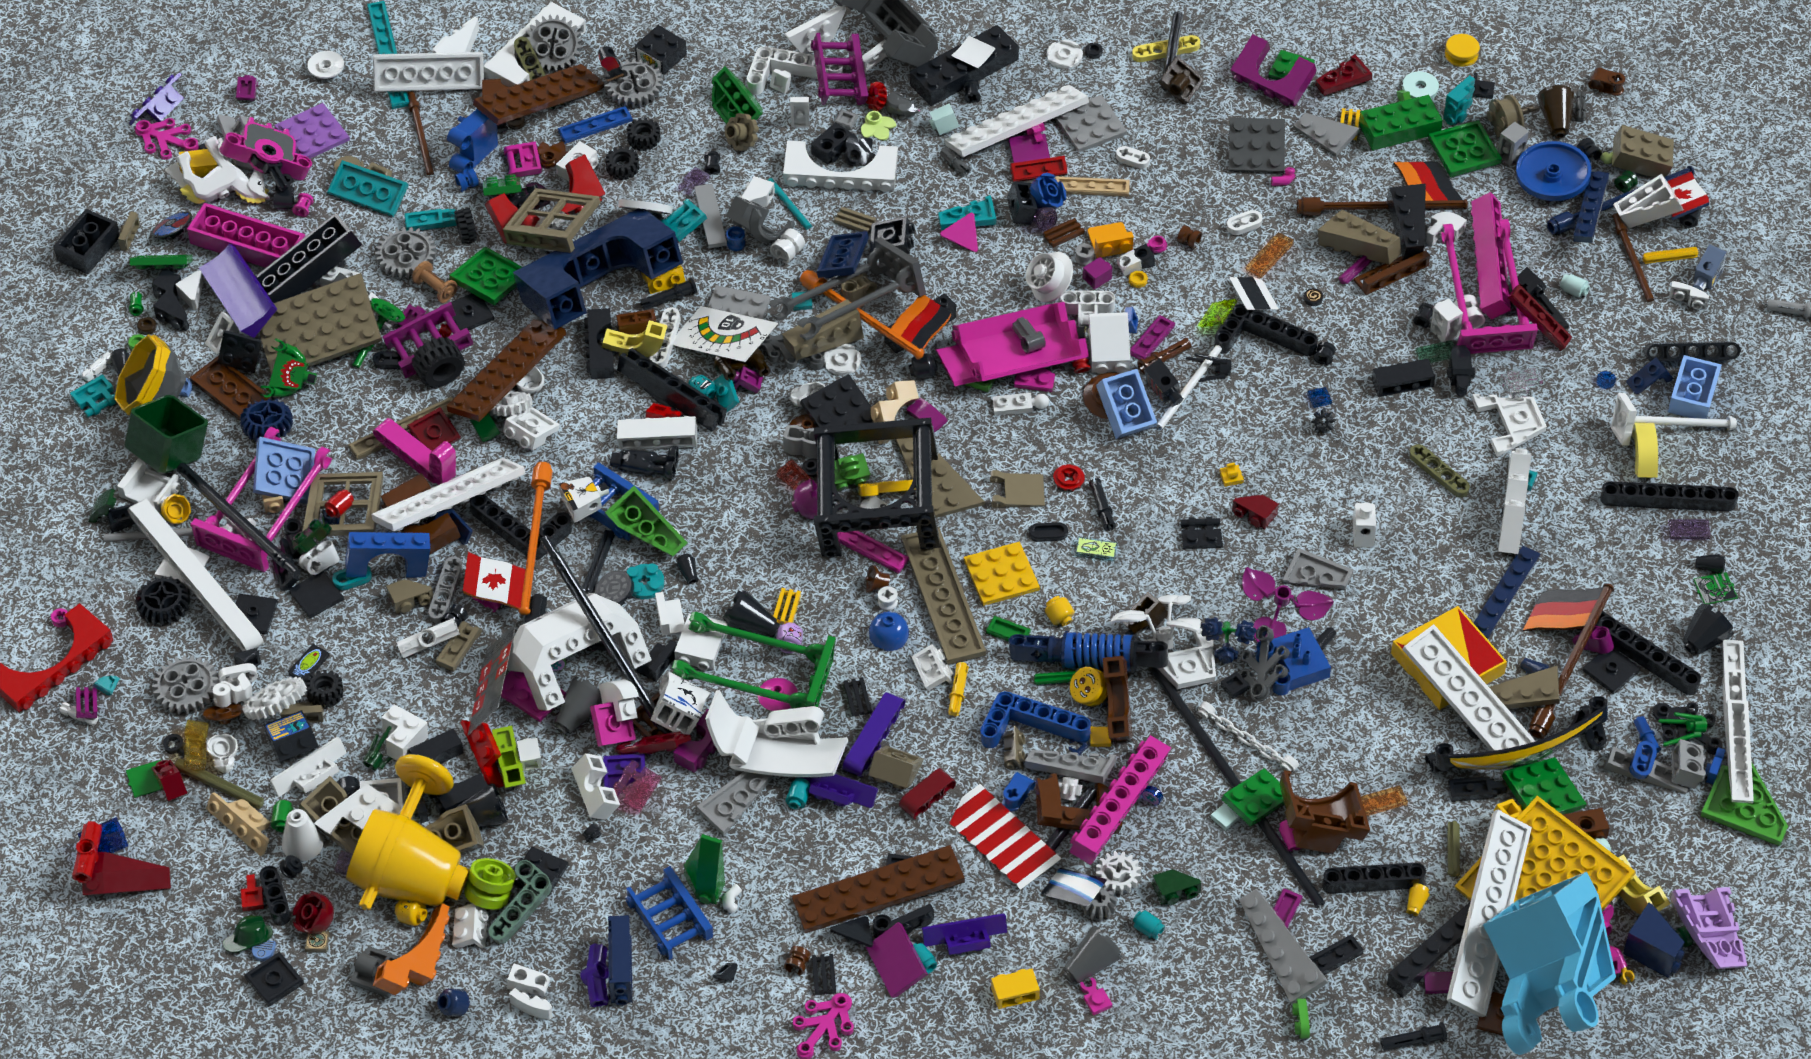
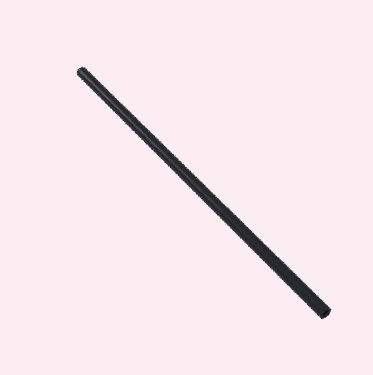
[1125,630,1325,908]

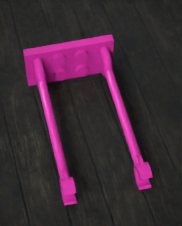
[1441,219,1538,354]
[191,427,332,572]

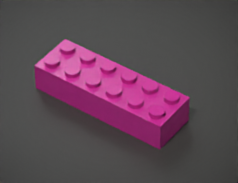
[187,203,306,268]

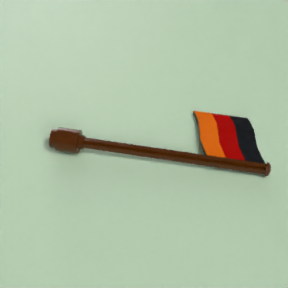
[1297,162,1468,216]
[1523,583,1614,739]

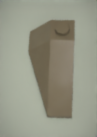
[299,776,362,856]

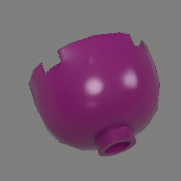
[791,479,817,519]

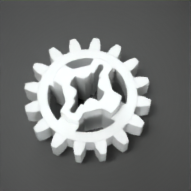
[491,390,533,417]
[1096,851,1141,895]

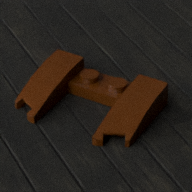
[1036,773,1122,834]

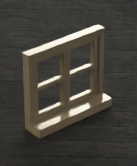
[503,188,601,253]
[303,472,384,541]

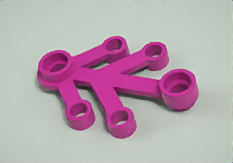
[135,118,199,160]
[793,993,854,1059]

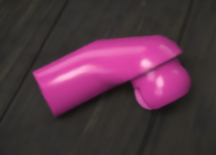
[1271,167,1296,186]

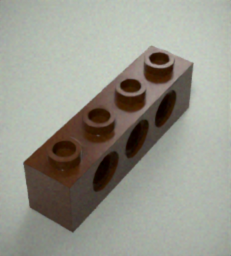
[1562,808,1610,840]

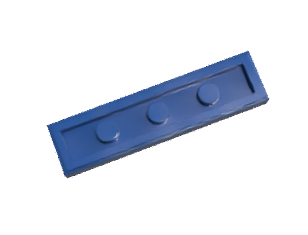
[558,106,633,144]

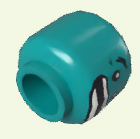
[688,375,716,399]

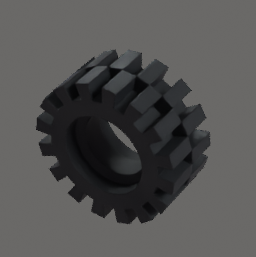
[627,117,660,151]
[605,146,639,180]
[454,208,477,244]
[306,670,343,708]

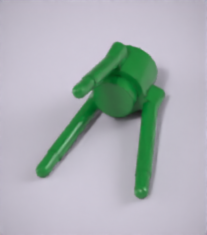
[1658,712,1707,747]

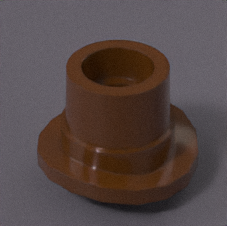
[865,565,890,593]

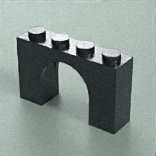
[409,729,488,814]

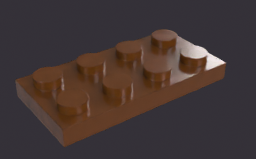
[190,355,271,420]

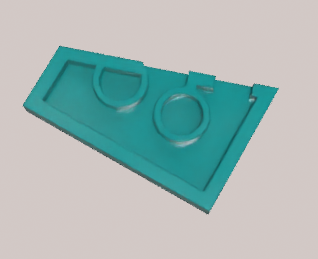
[938,195,996,230]

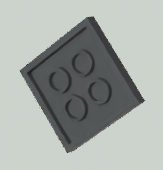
[1229,117,1285,173]

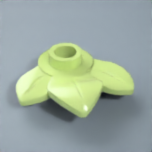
[861,111,897,141]

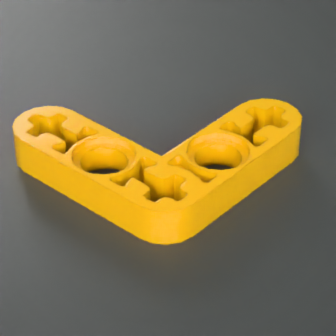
[858,479,913,496]

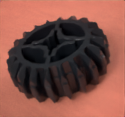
[135,576,191,626]

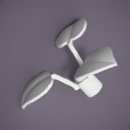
[1111,595,1201,649]

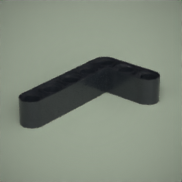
[1214,304,1318,356]
[469,494,572,560]

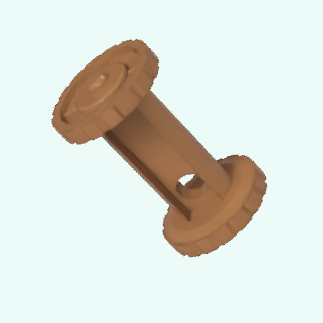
[412,261,458,303]

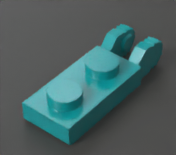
[404,209,457,231]

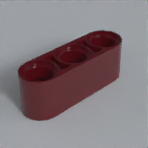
[899,768,956,819]

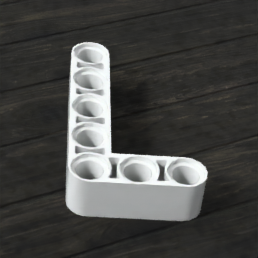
[747,46,843,95]

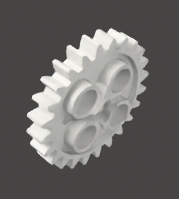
[242,677,307,720]

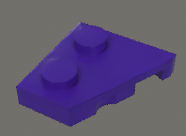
[603,754,646,791]

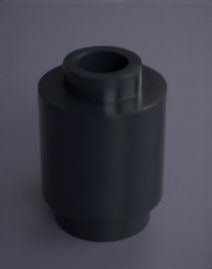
[1679,209,1702,228]

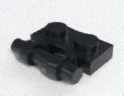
[1180,516,1223,549]

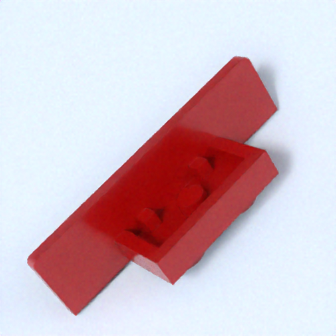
[460,720,504,788]

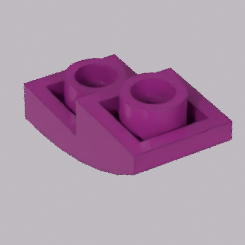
[906,397,948,433]

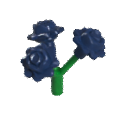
[1201,617,1256,664]

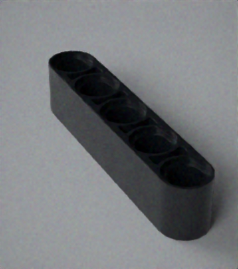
[1643,341,1741,361]
[1322,863,1426,894]

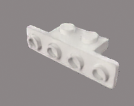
[270,737,347,797]

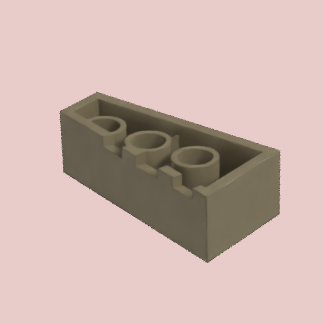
[1318,210,1401,264]

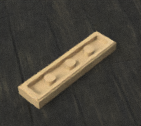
[1055,176,1130,197]

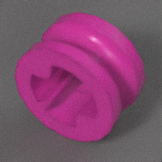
[51,608,68,627]

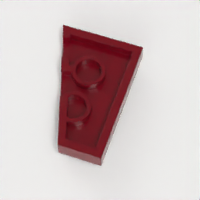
[1315,54,1372,96]

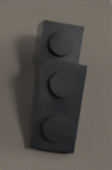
[151,269,190,331]

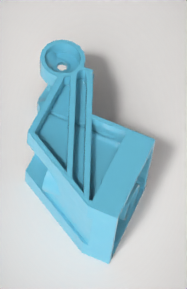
[1483,871,1616,1055]

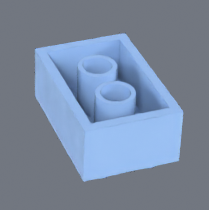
[1668,355,1722,419]
[1096,369,1157,439]

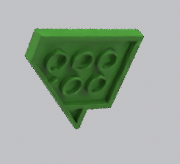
[1701,761,1788,846]

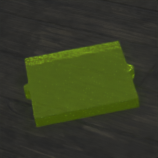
[1198,299,1237,327]

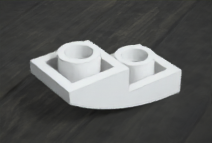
[1669,281,1709,310]
[509,988,553,1020]

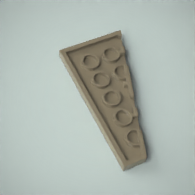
[895,438,985,518]

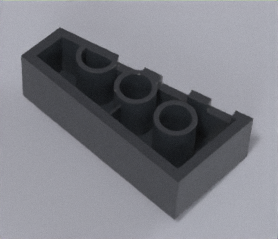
[1387,183,1426,261]

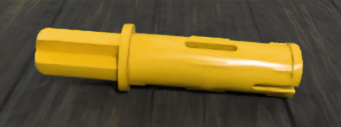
[948,662,969,717]

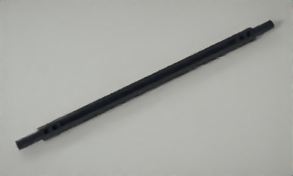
[177,463,301,577]
[540,535,671,734]

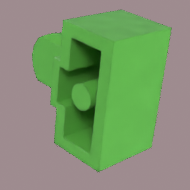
[835,453,871,491]

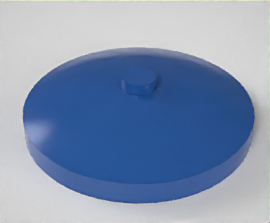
[1516,141,1591,201]

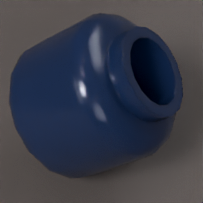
[437,988,470,1017]

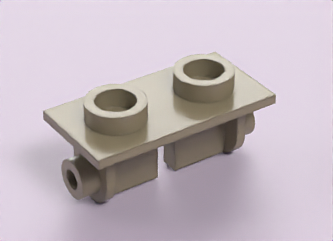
[1004,726,1026,769]

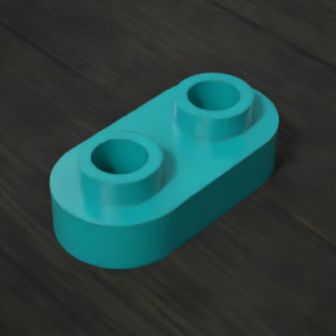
[332,565,372,590]

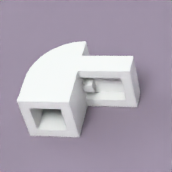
[1425,212,1467,246]
[599,679,639,722]

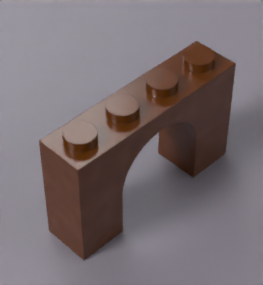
[381,473,461,554]

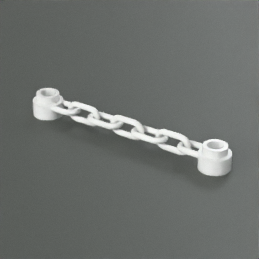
[1197,701,1299,772]

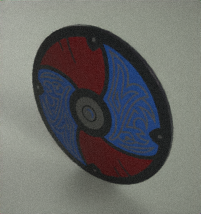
[151,212,193,239]

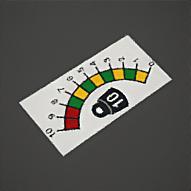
[673,306,778,362]

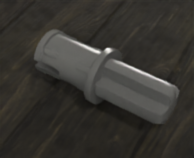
[939,147,971,177]

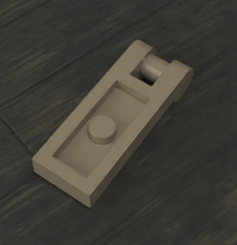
[436,621,482,672]

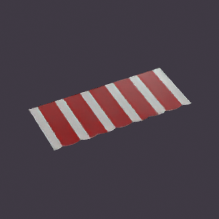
[949,784,1062,890]

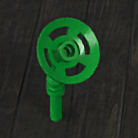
[352,298,405,368]

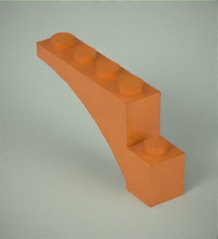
[373,903,450,995]

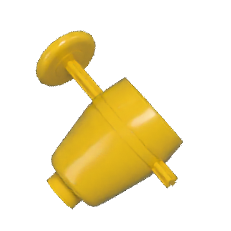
[346,754,470,910]

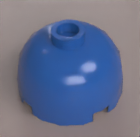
[1030,173,1066,211]
[869,611,909,651]

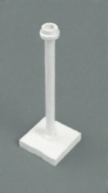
[1611,393,1737,446]

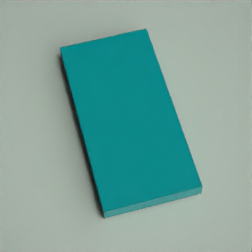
[327,160,409,217]

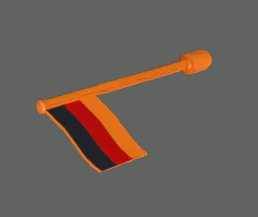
[800,270,951,359]

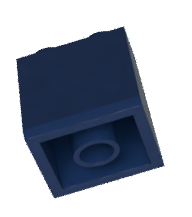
[1623,902,1685,978]

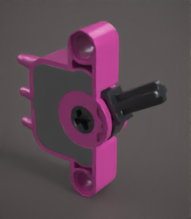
[220,117,312,191]

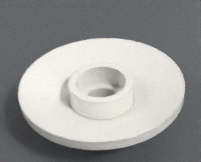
[308,51,344,79]

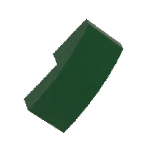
[468,413,500,442]
[88,489,117,523]

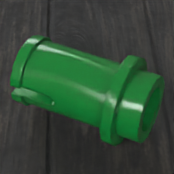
[128,292,144,316]

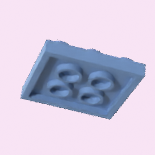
[253,437,316,504]

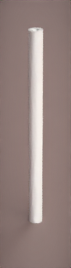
[1156,345,1222,429]

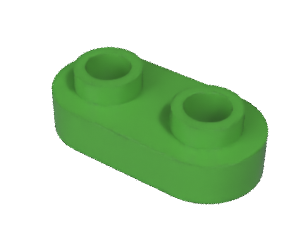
[1292,998,1310,1039]

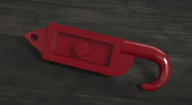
[615,731,692,755]

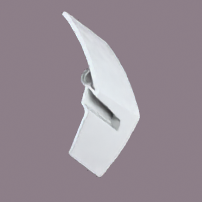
[705,690,848,777]

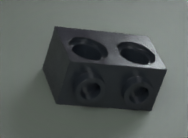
[811,122,852,165]

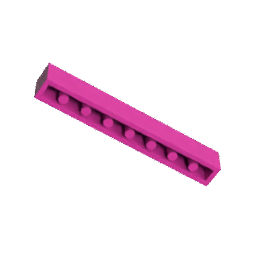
[1471,192,1511,320]

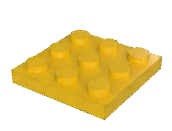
[963,541,1040,606]

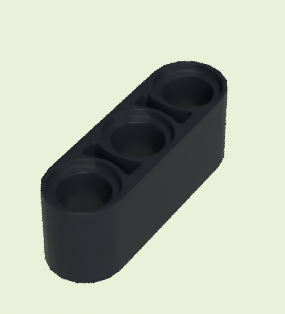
[259,866,291,926]

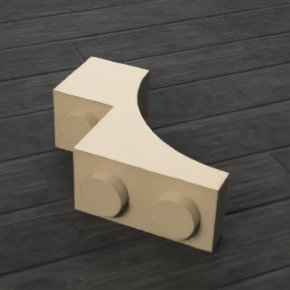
[870,380,919,444]

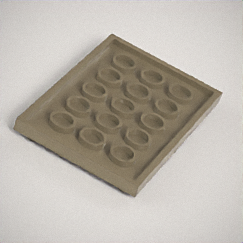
[259,273,383,375]

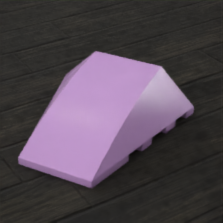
[1671,887,1747,969]

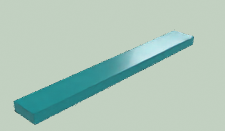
[367,1,409,109]

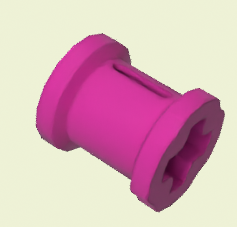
[292,193,314,217]

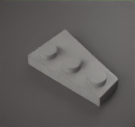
[1282,548,1354,589]

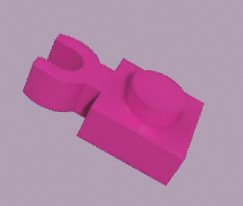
[1080,977,1113,1016]

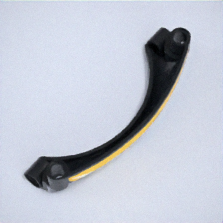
[1425,696,1608,774]

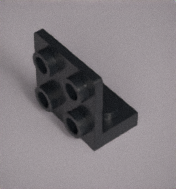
[217,330,262,373]

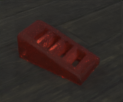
[776,459,817,490]

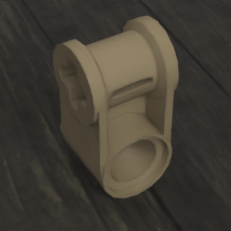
[841,272,877,303]

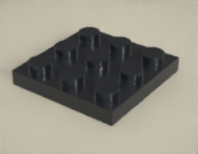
[800,374,874,446]

